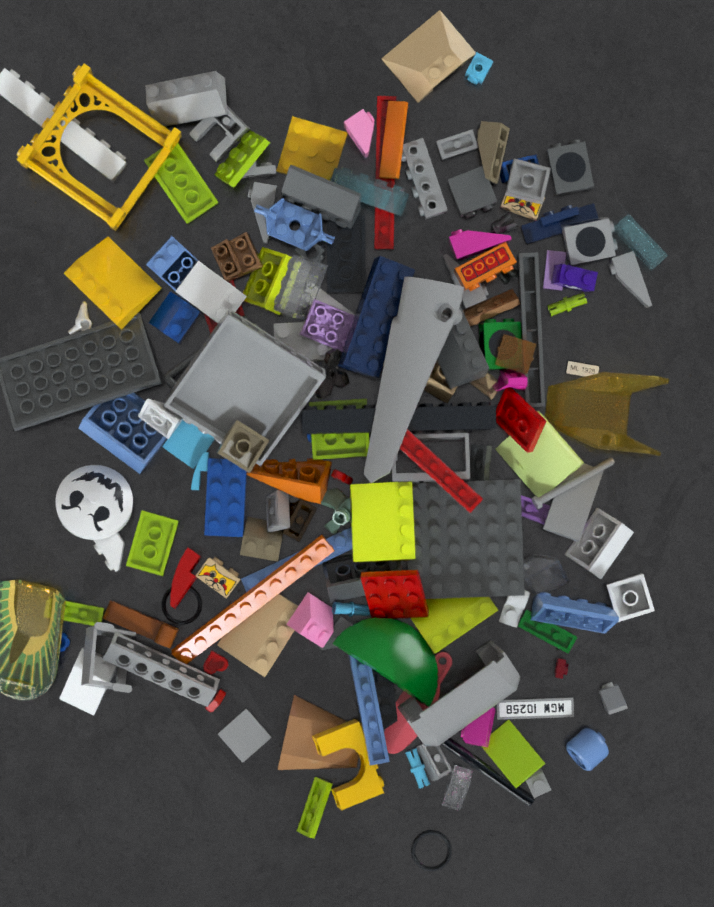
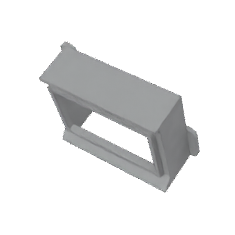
[81,622,136,693]

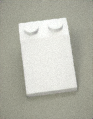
[175,261,247,323]
[59,647,118,715]

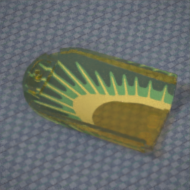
[0,580,66,700]

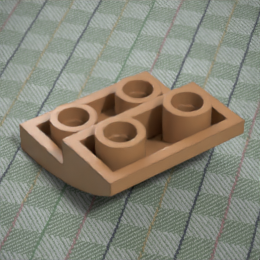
[211,232,263,281]

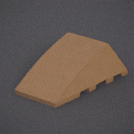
[278,695,359,770]

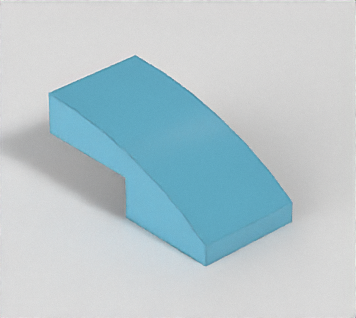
[191,452,210,490]

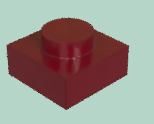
[554,657,569,679]

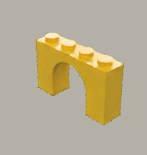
[312,719,384,810]

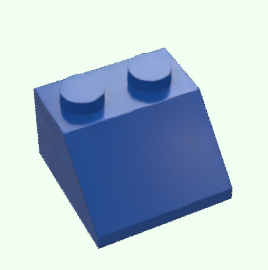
[149,292,202,344]

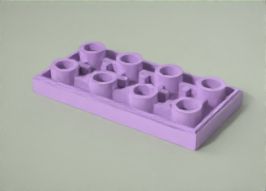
[299,299,355,352]

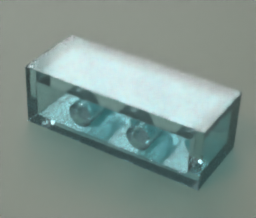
[614,213,668,271]

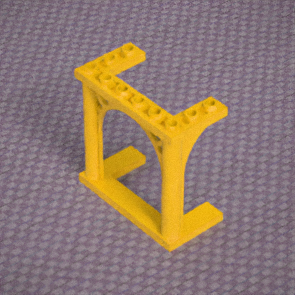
[16,63,182,231]

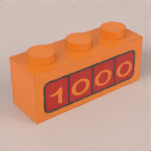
[453,242,516,292]

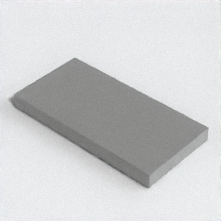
[543,463,604,542]

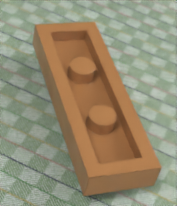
[463,289,520,326]

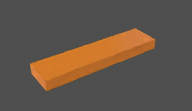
[379,101,408,179]

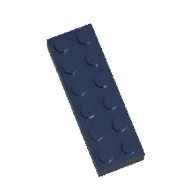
[338,256,415,379]

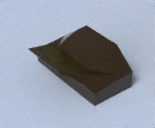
[282,499,317,542]

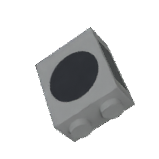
[561,217,618,265]

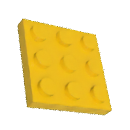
[276,116,348,182]

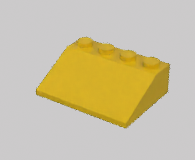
[64,237,162,329]

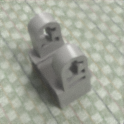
[189,105,250,162]

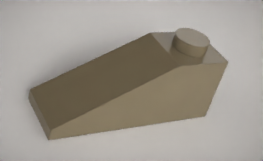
[477,121,510,184]

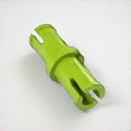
[547,292,587,317]

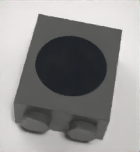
[546,139,594,196]

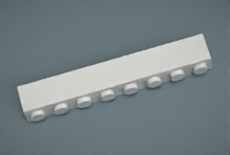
[0,68,127,183]

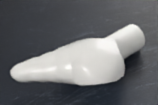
[68,301,92,335]

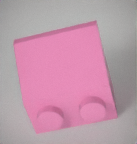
[344,109,375,159]
[286,592,334,648]

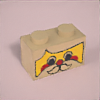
[500,195,545,221]
[196,557,241,599]

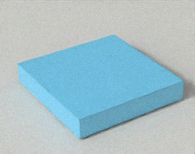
[162,420,215,469]

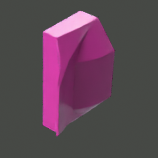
[492,369,527,391]

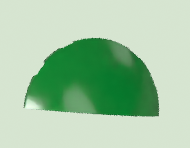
[332,617,438,707]

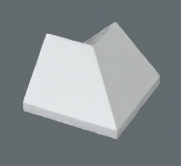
[138,399,182,439]

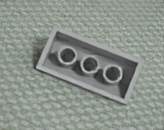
[145,71,227,127]

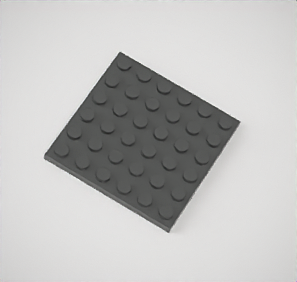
[407,479,525,599]

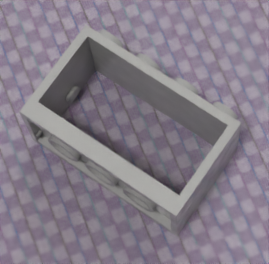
[392,430,470,484]

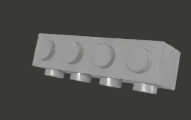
[401,138,448,220]

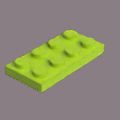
[144,143,219,224]

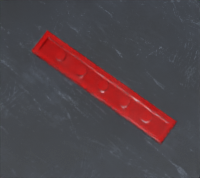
[400,429,483,513]

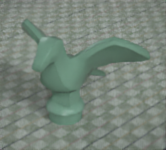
[321,488,352,535]

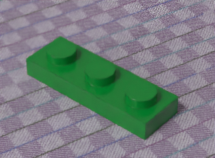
[518,609,577,654]

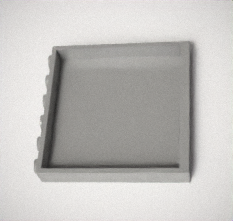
[164,309,326,466]

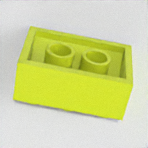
[243,247,302,315]

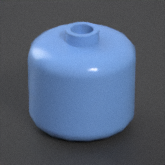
[566,728,609,771]

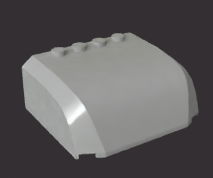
[397,640,520,746]

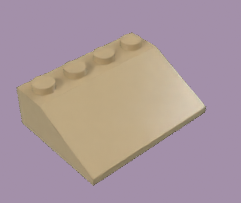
[218,594,298,677]

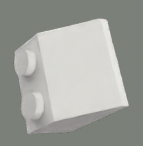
[606,573,655,622]

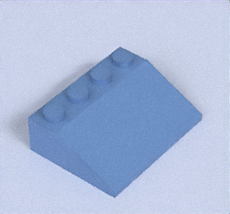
[79,393,167,474]
[531,592,619,634]

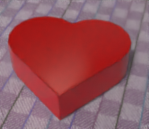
[330,469,353,486]
[203,650,228,674]
[205,688,226,712]

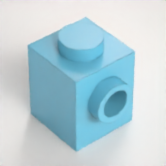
[465,52,493,85]

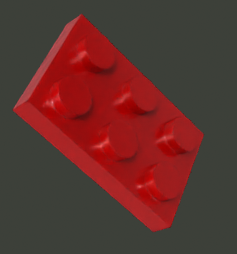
[496,387,547,453]

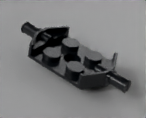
[356,669,398,730]

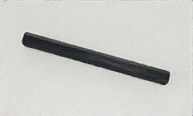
[441,738,535,806]

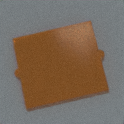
[495,334,536,374]

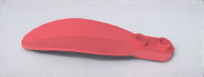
[384,651,452,754]

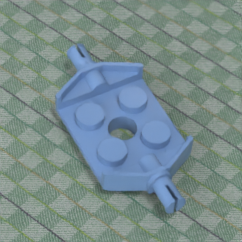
[254,198,335,251]

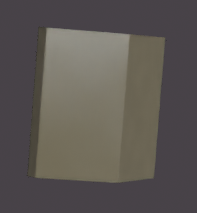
[217,420,269,473]

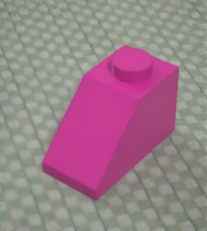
[461,707,496,747]

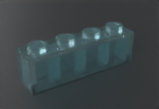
[330,167,409,216]

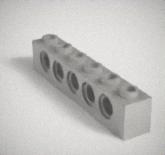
[103,632,220,707]

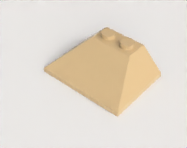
[381,10,476,103]

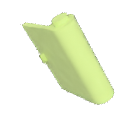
[495,411,584,497]

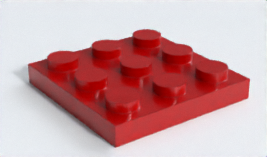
[360,570,429,619]

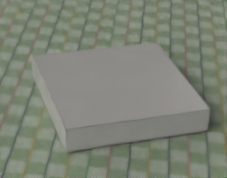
[505,158,551,205]
[218,708,272,763]

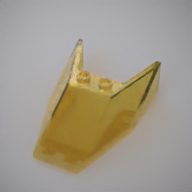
[545,372,669,456]

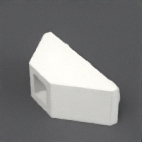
[93,532,125,572]

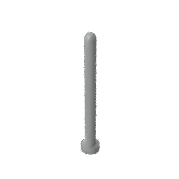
[531,458,615,510]

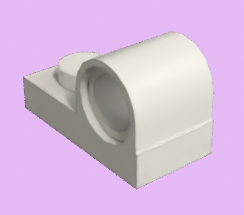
[499,590,530,628]

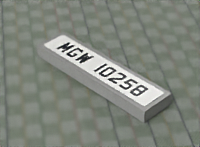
[497,697,574,720]

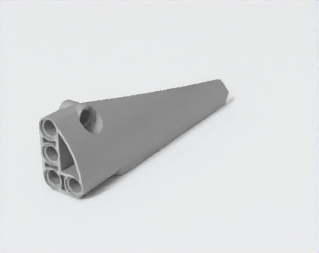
[364,277,464,483]

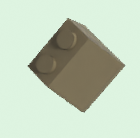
[240,517,283,561]

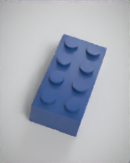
[204,458,247,537]

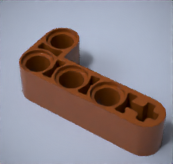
[103,600,179,648]

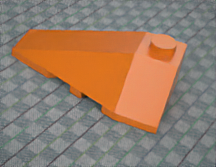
[247,458,332,504]

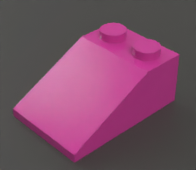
[448,229,512,262]

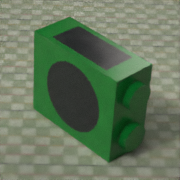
[479,318,523,370]

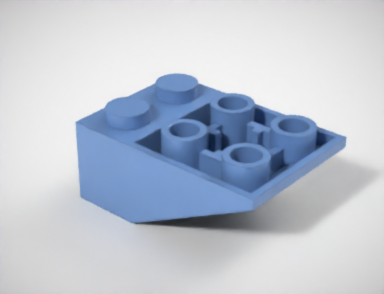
[145,236,199,303]

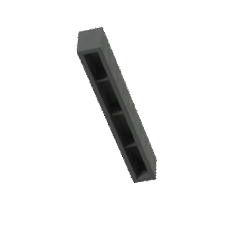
[517,252,545,408]

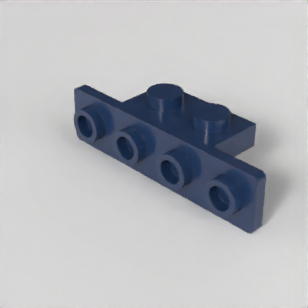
[521,203,598,244]

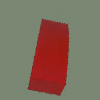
[170,547,202,609]

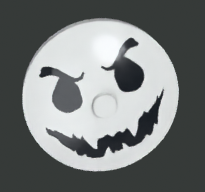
[56,465,133,540]

